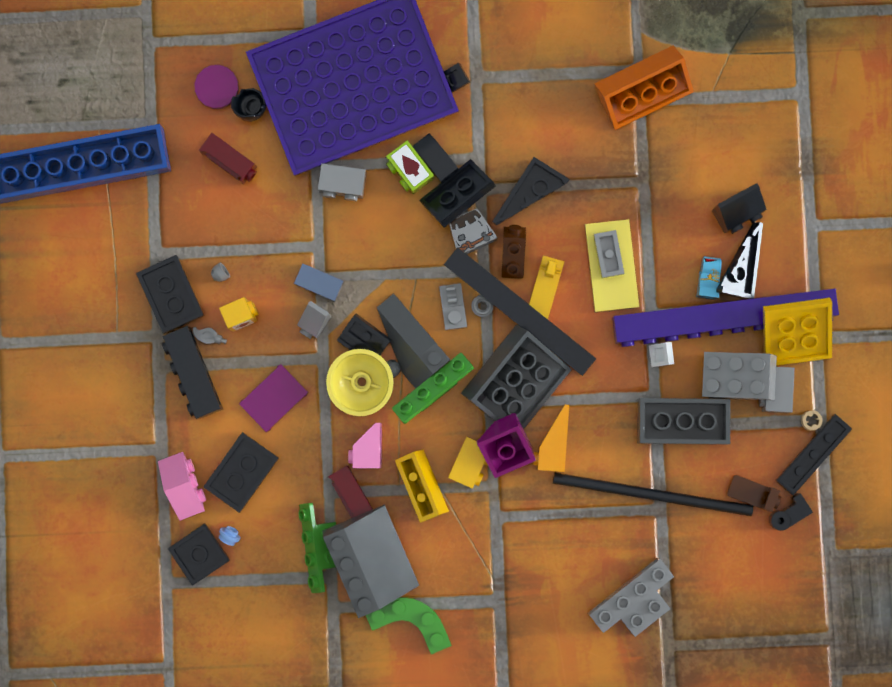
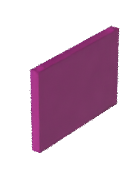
[239,364,308,432]

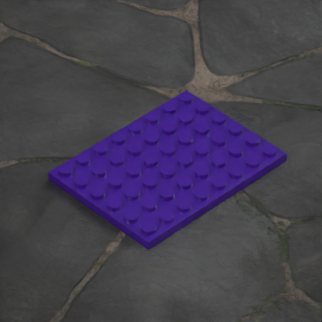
[246,0,459,176]

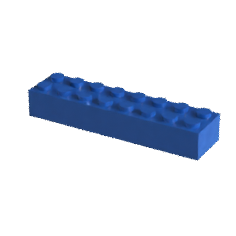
[0,124,171,204]

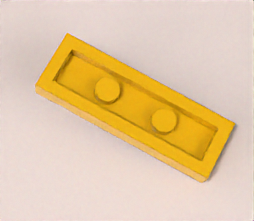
[529,255,564,319]

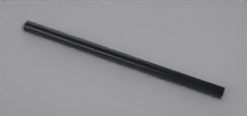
[553,473,753,516]

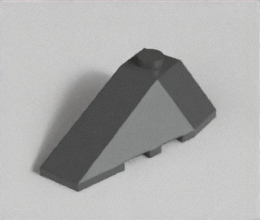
[377,293,450,389]

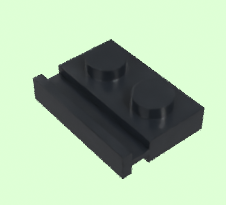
[337,313,392,356]

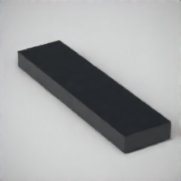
[776,414,852,495]

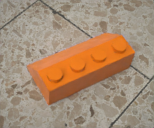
[594,45,694,130]

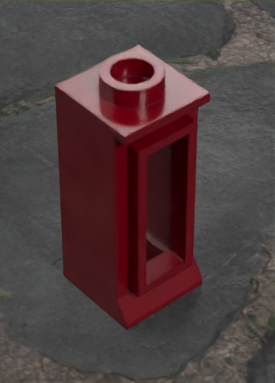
[199,133,257,184]
[328,466,373,518]

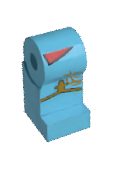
[696,256,722,300]

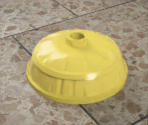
[326,349,394,416]

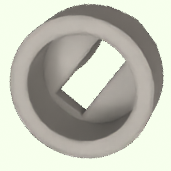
[211,262,230,282]

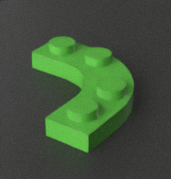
[366,597,452,654]

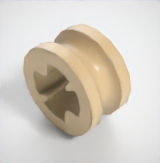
[801,410,822,431]

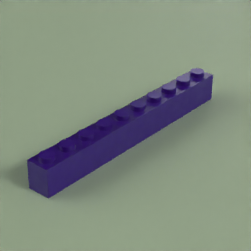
[612,289,839,347]

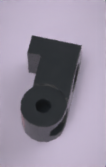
[769,493,813,531]

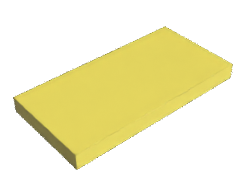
[585,219,639,312]

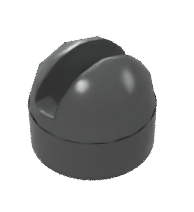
[387,360,401,379]

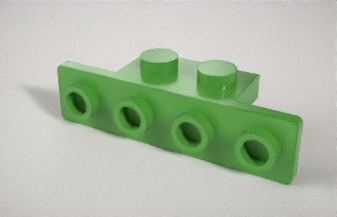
[392,353,474,424]
[298,503,336,593]

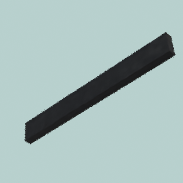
[444,247,596,376]

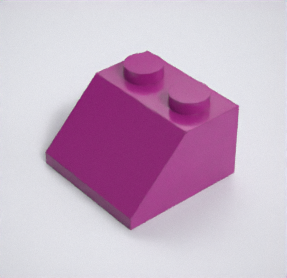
[477,413,536,478]

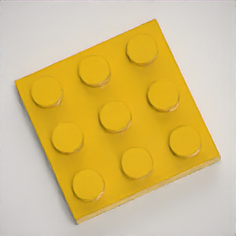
[763,298,832,366]

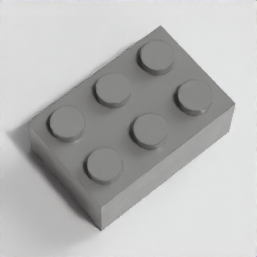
[702,352,777,401]

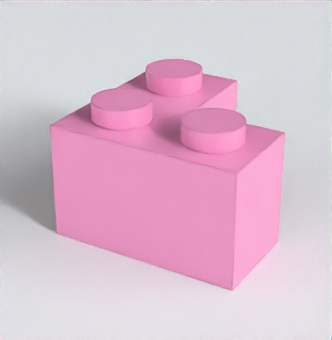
[158,452,206,520]

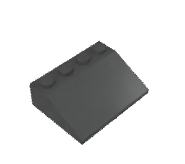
[461,324,572,429]
[322,504,419,618]

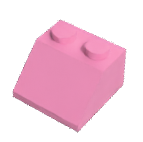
[348,423,382,468]

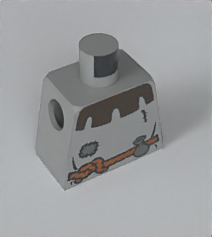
[449,208,497,254]

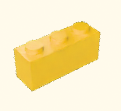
[395,449,449,523]

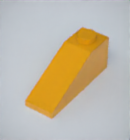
[533,404,569,472]

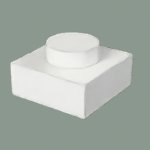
[649,342,674,367]

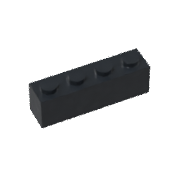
[162,326,223,419]

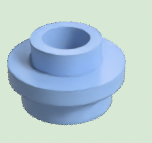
[219,526,241,546]

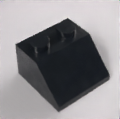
[712,183,767,234]

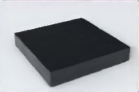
[168,523,230,586]

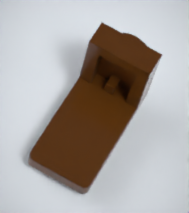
[501,225,526,279]
[727,475,781,512]

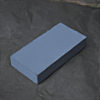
[294,264,344,302]

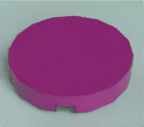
[194,65,239,109]

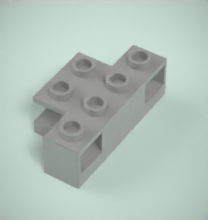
[588,558,674,637]

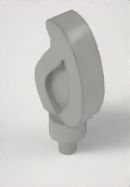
[193,327,227,344]

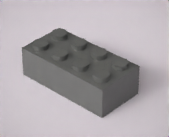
[637,398,730,445]

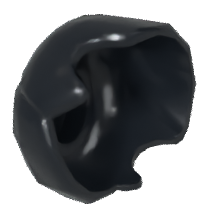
[231,88,267,122]

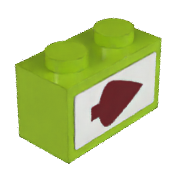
[386,140,434,194]

